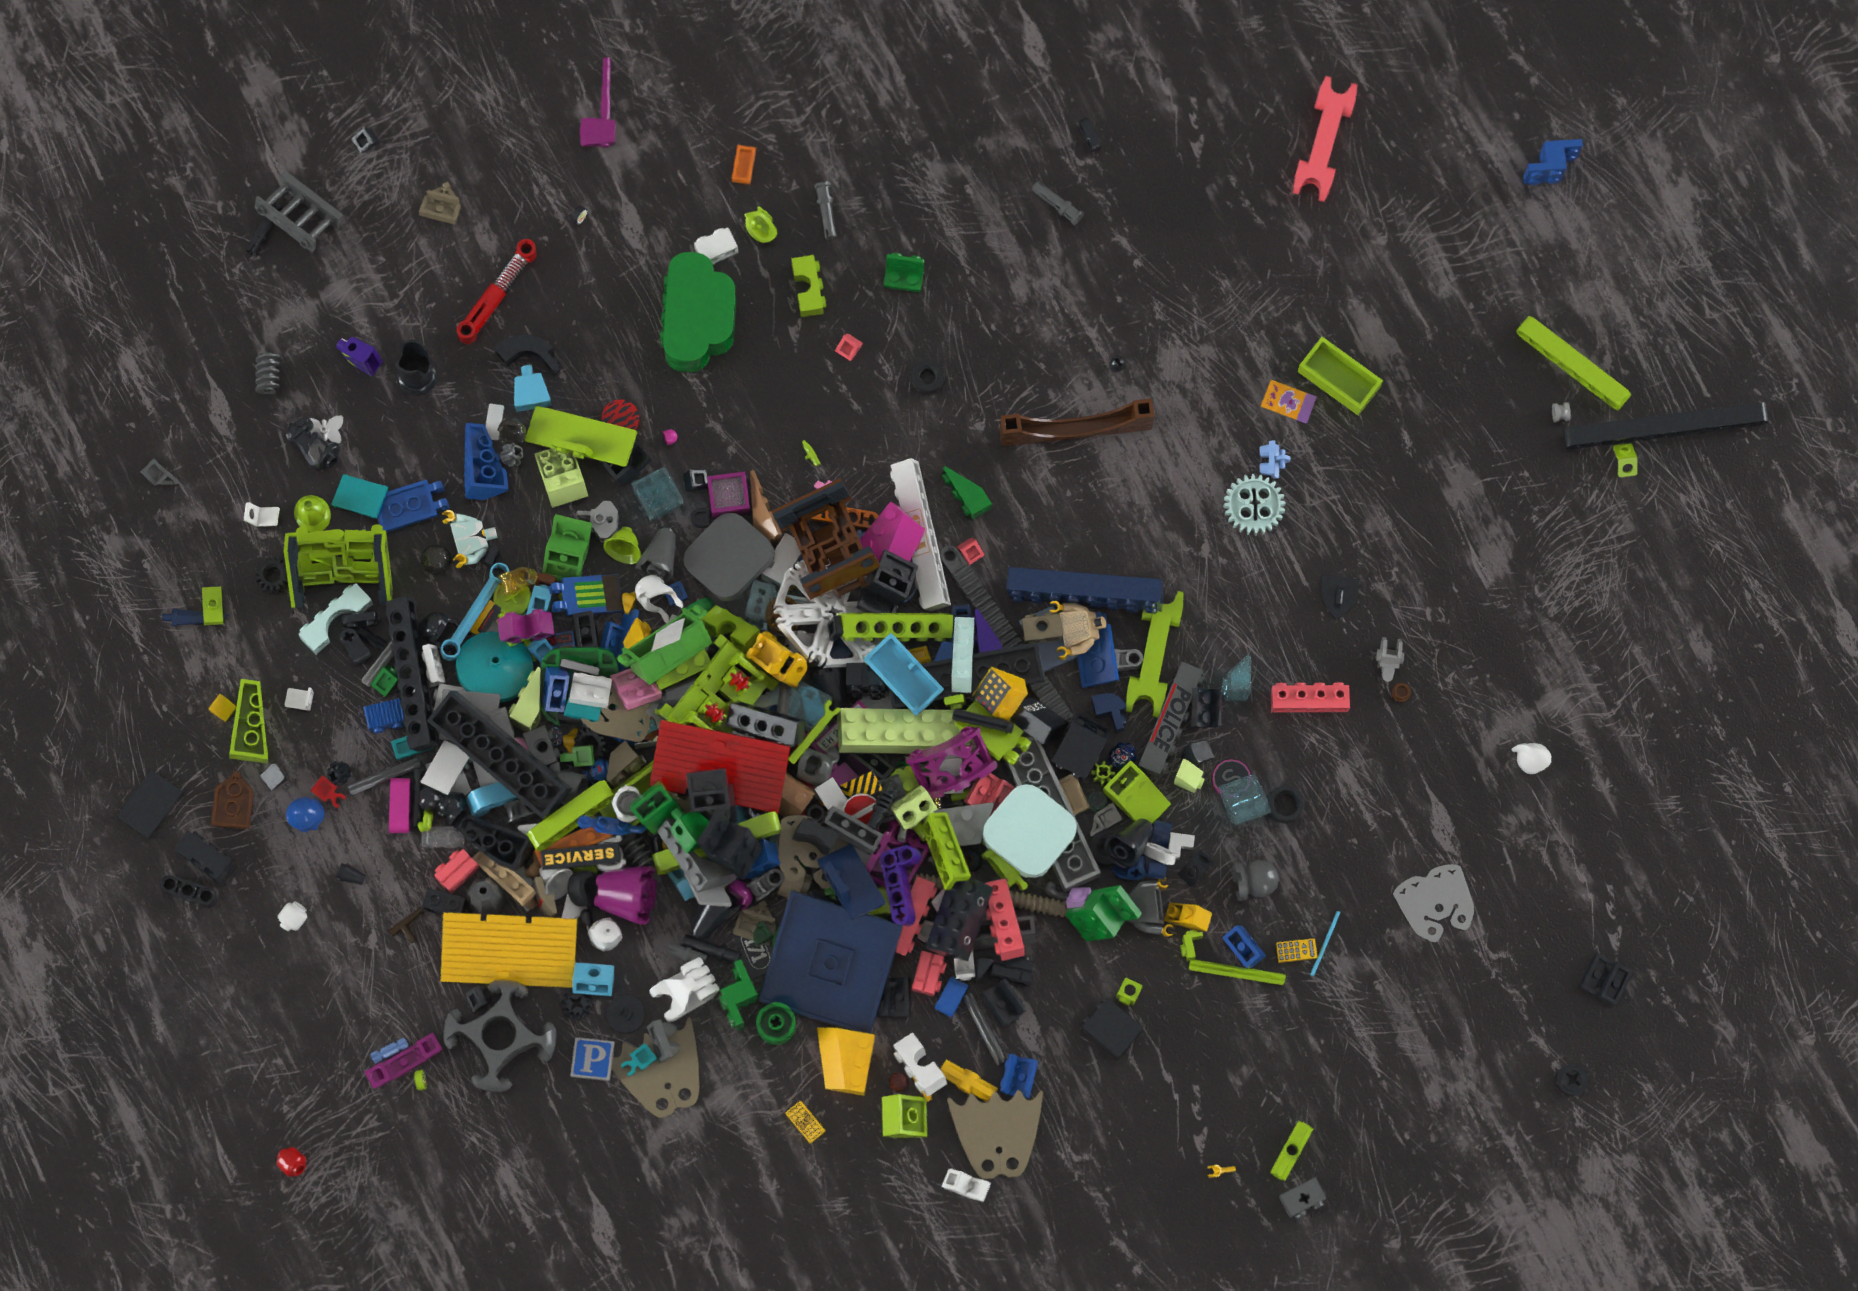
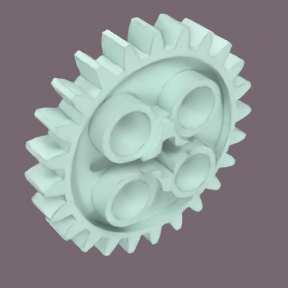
[1223,474,1286,536]

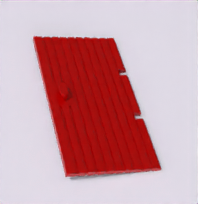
[649,720,790,814]

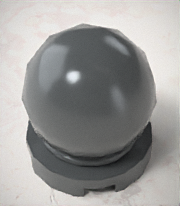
[1232,859,1279,901]

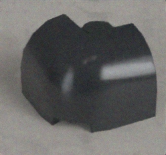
[602,440,652,484]

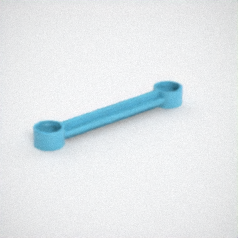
[440,563,509,661]

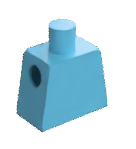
[514,365,552,412]

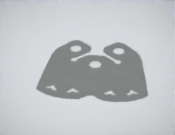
[1393,864,1474,942]

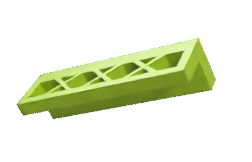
[921,812,971,891]

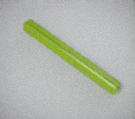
[1189,959,1285,985]

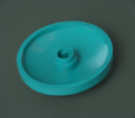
[456,631,533,703]

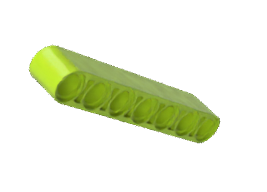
[1516,316,1631,410]
[652,812,782,875]

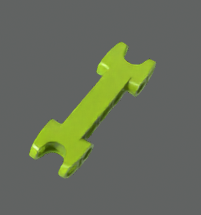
[1126,591,1183,718]

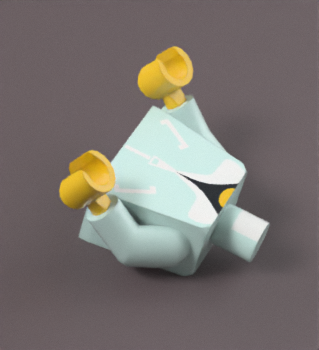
[442,510,498,568]

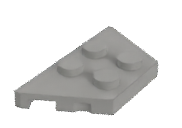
[923,802,994,846]

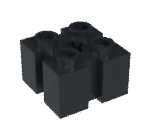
[846,663,886,700]

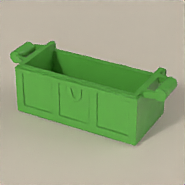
[617,605,712,685]

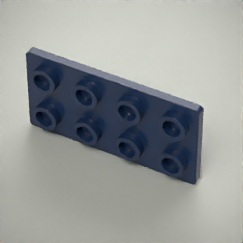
[817,844,886,920]

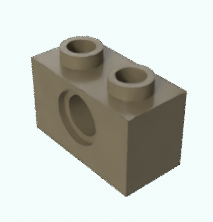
[1021,612,1063,645]

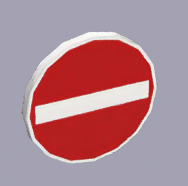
[843,793,876,825]

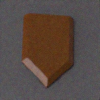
[211,770,254,830]

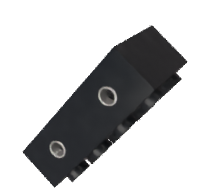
[925,878,993,962]

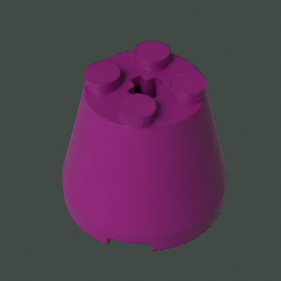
[594,866,657,925]

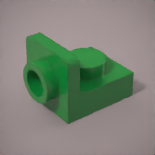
[371,665,398,697]

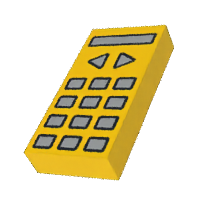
[1276,938,1317,963]

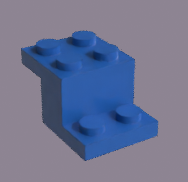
[1523,139,1583,185]

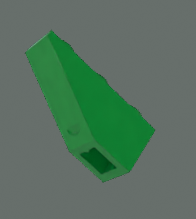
[941,466,992,520]

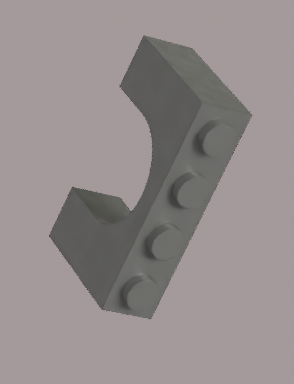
[657,818,737,892]

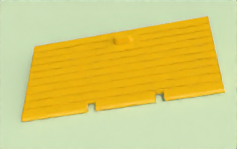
[441,912,577,988]

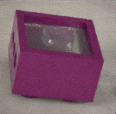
[707,472,750,519]

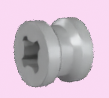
[1552,402,1571,422]

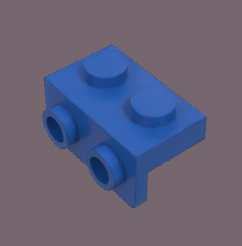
[1000,1054,1038,1099]

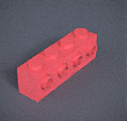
[1271,682,1350,712]
[896,876,937,956]
[985,878,1025,961]

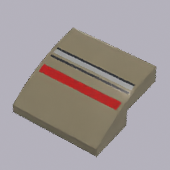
[531,876,557,918]

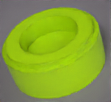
[414,1070,427,1090]

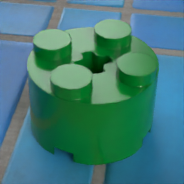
[756,1002,796,1045]

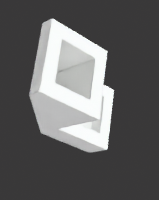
[942,1168,991,1202]

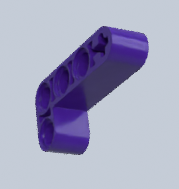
[880,845,921,927]

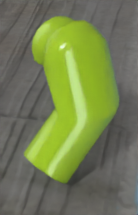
[418,810,434,832]

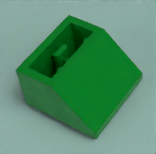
[629,780,684,835]

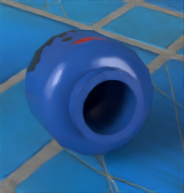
[584,758,609,785]

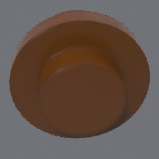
[1392,683,1411,702]

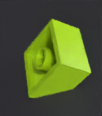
[882,1094,927,1138]

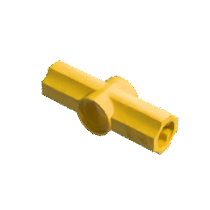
[940,1060,998,1102]

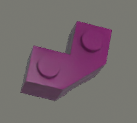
[497,609,554,643]

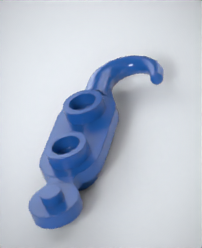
[577,816,647,836]

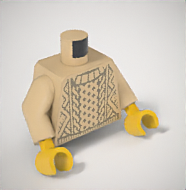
[1050,601,1106,660]

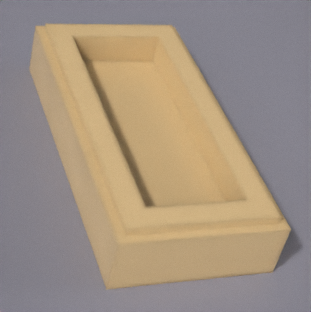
[1058,774,1090,816]

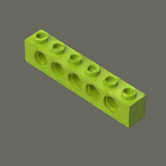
[838,613,953,641]

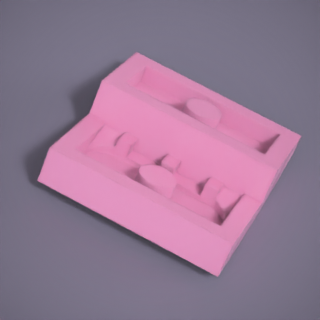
[610,668,662,710]

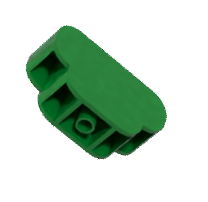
[660,252,736,372]

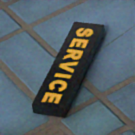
[541,843,621,871]

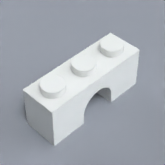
[893,1032,947,1097]

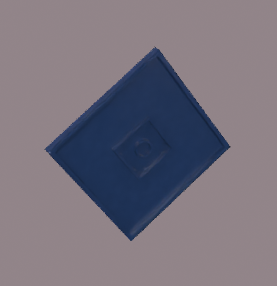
[758,890,903,1034]

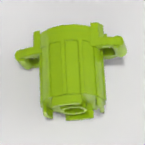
[981,839,1028,891]

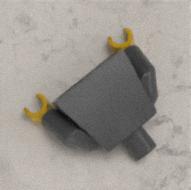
[1128,877,1173,937]

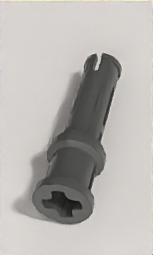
[1032,181,1084,226]
[814,182,837,240]

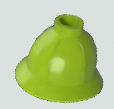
[294,495,331,532]
[603,527,641,564]

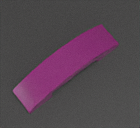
[364,1032,443,1089]

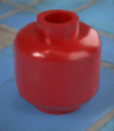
[277,1147,306,1177]

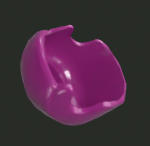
[726,880,753,910]

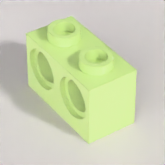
[891,786,938,830]

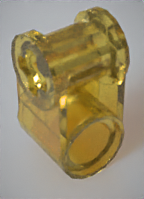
[498,567,538,595]

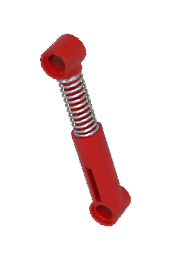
[457,239,537,344]

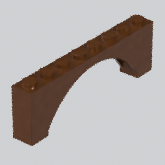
[999,398,1155,447]

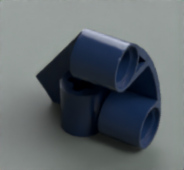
[1111,820,1172,880]

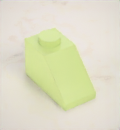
[1174,759,1205,793]

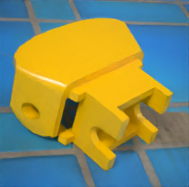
[745,631,807,688]

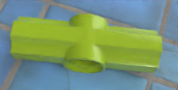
[1270,1121,1313,1181]

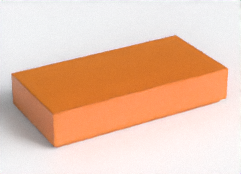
[732,145,756,185]

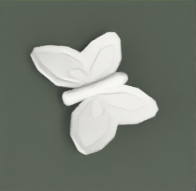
[309,416,343,443]

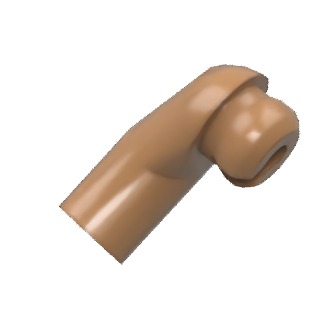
[525,851,542,878]

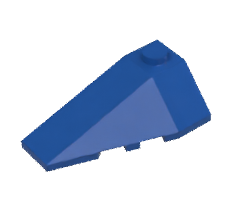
[464,423,508,500]

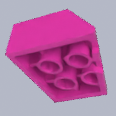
[860,502,925,562]

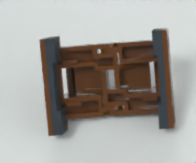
[771,478,880,600]

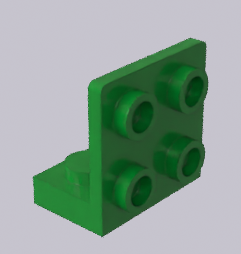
[883,253,924,293]

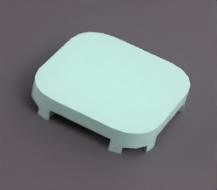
[983,784,1077,878]

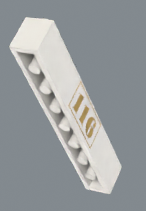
[890,458,951,612]

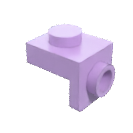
[1066,887,1091,908]

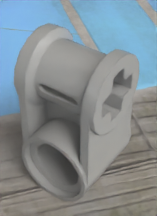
[1115,649,1143,672]

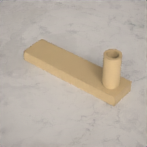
[472,851,537,909]

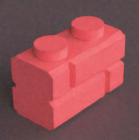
[434,849,480,894]
[912,951,947,997]

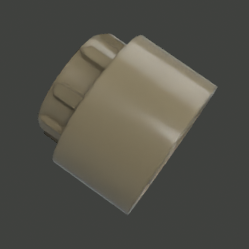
[776,867,812,898]

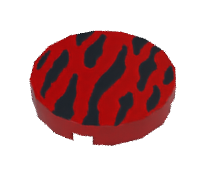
[602,400,639,430]

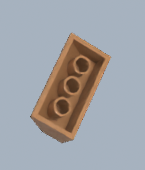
[779,772,815,823]

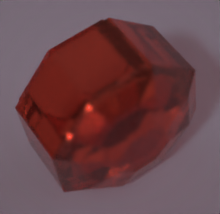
[889,1072,908,1092]

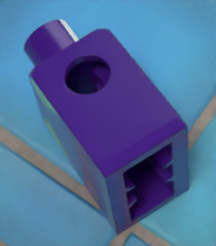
[337,337,383,377]

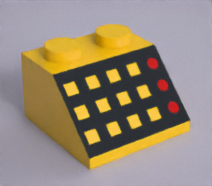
[972,667,1028,721]

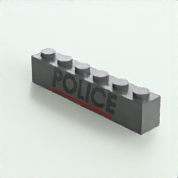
[1138,662,1205,778]

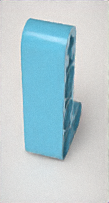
[466,782,520,817]

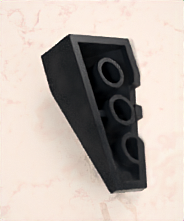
[454,812,535,871]

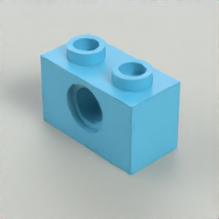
[573,963,614,996]

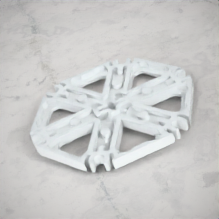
[773,559,882,668]

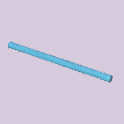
[1310,911,1340,976]

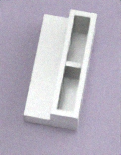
[761,533,802,587]

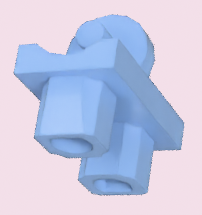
[1260,440,1291,479]

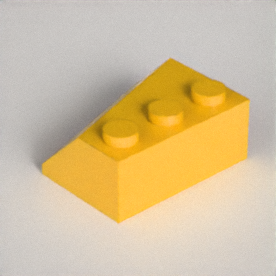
[817,1028,875,1096]

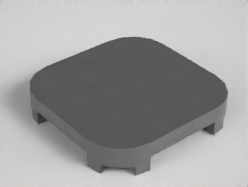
[683,513,775,602]

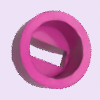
[662,429,677,446]

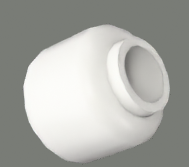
[278,901,307,931]

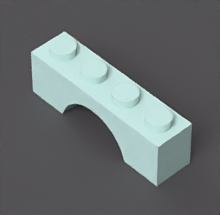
[298,583,373,655]
[952,617,974,693]

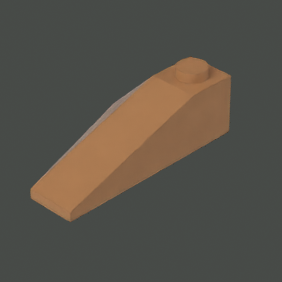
[750,470,782,546]

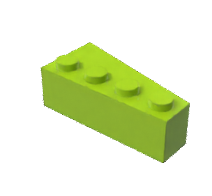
[229,679,268,764]

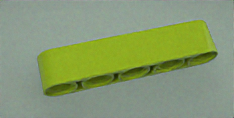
[527,780,615,851]

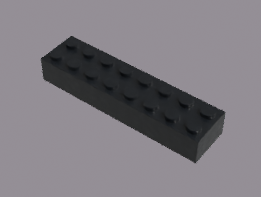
[888,642,1045,709]
[427,690,573,819]

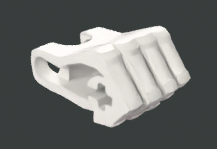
[649,957,720,1022]

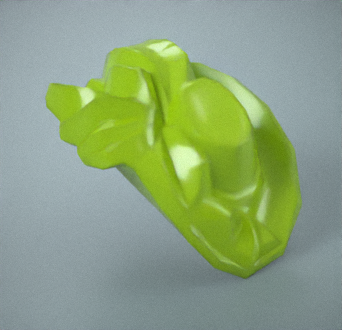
[745,206,777,243]

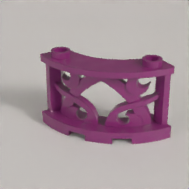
[906,726,998,799]
[865,819,937,898]

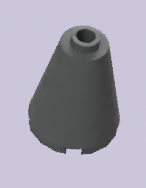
[635,527,676,583]

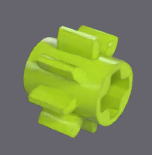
[1091,761,1115,786]

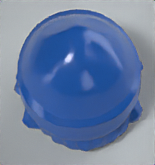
[286,797,325,833]

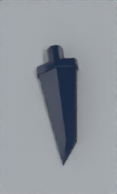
[162,608,229,626]

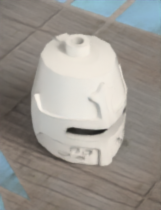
[587,918,622,951]

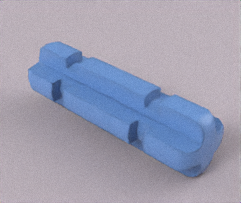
[371,1038,409,1063]

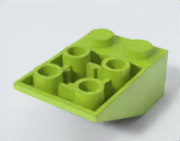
[1103,760,1171,824]

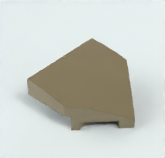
[419,182,461,224]
[733,900,776,946]

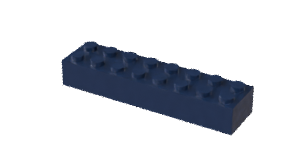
[1006,567,1164,614]

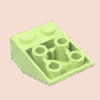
[534,448,588,508]
[508,667,542,732]

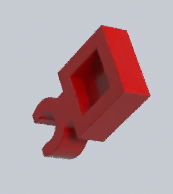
[310,775,346,808]

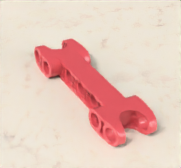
[1293,76,1357,202]

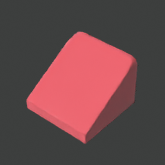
[835,334,863,361]
[956,537,984,565]

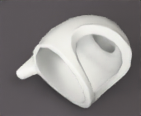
[1512,743,1551,774]

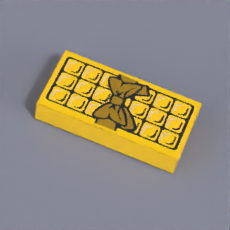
[785,1101,825,1144]

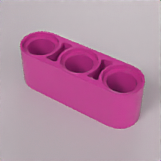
[389,778,411,833]

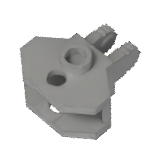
[576,501,619,543]
[1376,637,1404,682]

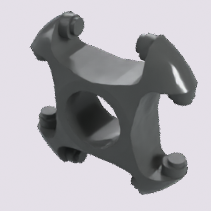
[443,980,556,1092]

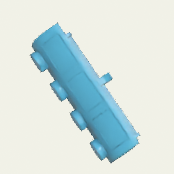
[863,633,944,716]

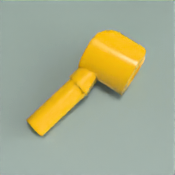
[1207,1165,1236,1178]

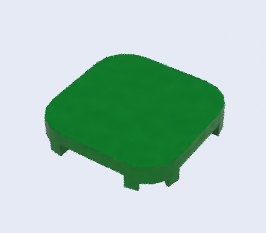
[541,647,619,726]

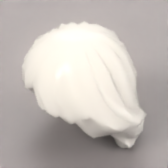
[612,785,641,823]

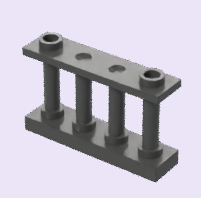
[255,171,343,252]

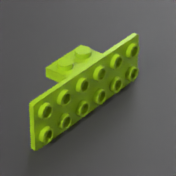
[525,406,637,467]

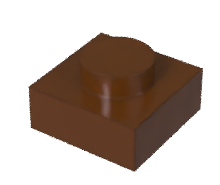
[535,573,556,586]

